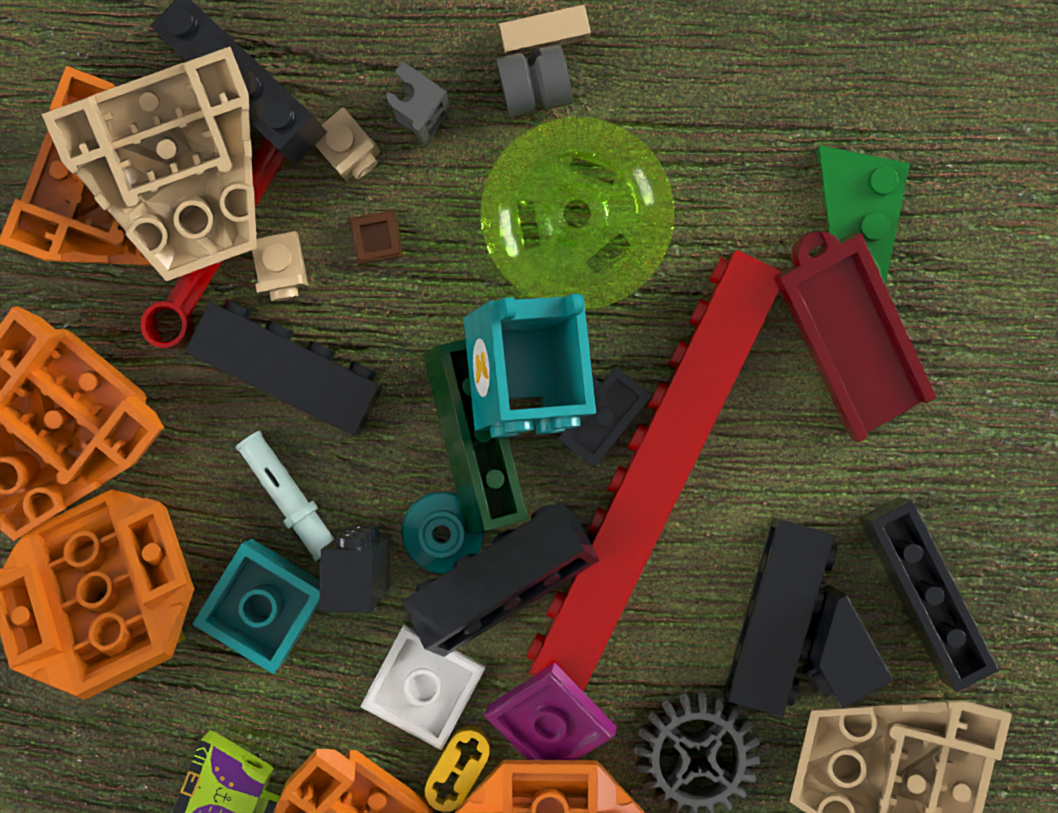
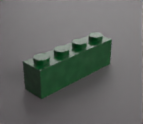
[423,339,529,534]

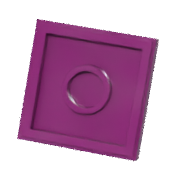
[484,662,617,760]

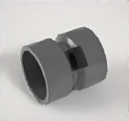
[496,43,573,118]

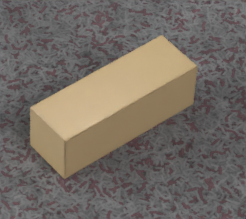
[499,4,591,56]

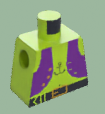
[172,730,280,813]

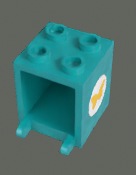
[463,293,596,438]

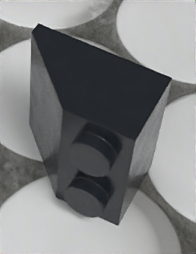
[802,584,894,708]

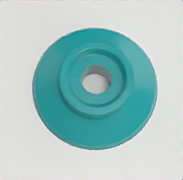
[402,491,484,574]

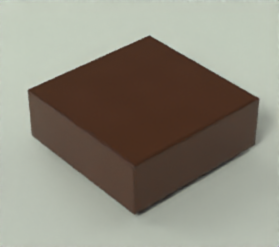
[349,210,404,265]

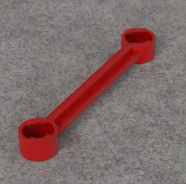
[140,138,286,350]

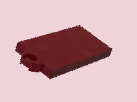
[774,231,937,443]

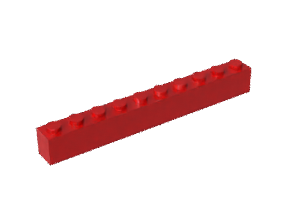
[525,249,782,692]

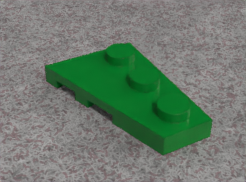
[816,145,910,286]

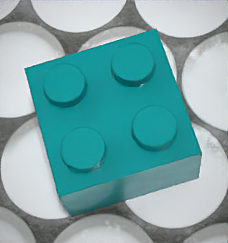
[192,538,320,674]

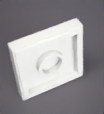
[360,623,486,750]

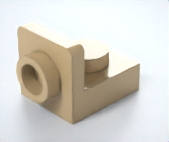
[315,107,381,181]
[252,231,309,302]

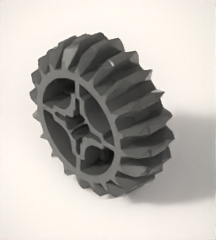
[634,691,760,813]

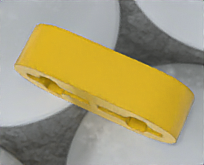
[425,726,490,812]

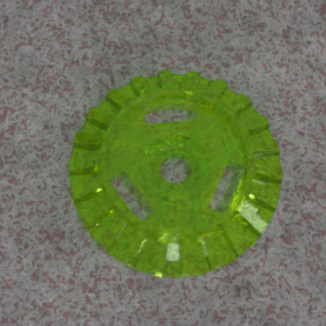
[481,117,674,310]

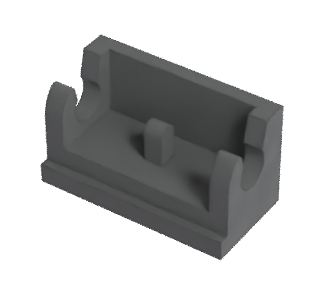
[386,61,451,147]

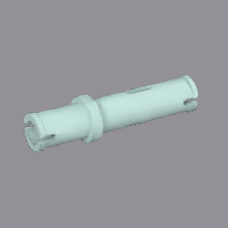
[235,431,334,561]

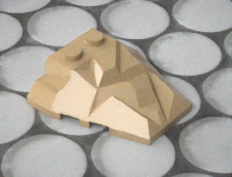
[42,47,257,281]
[790,700,1012,813]

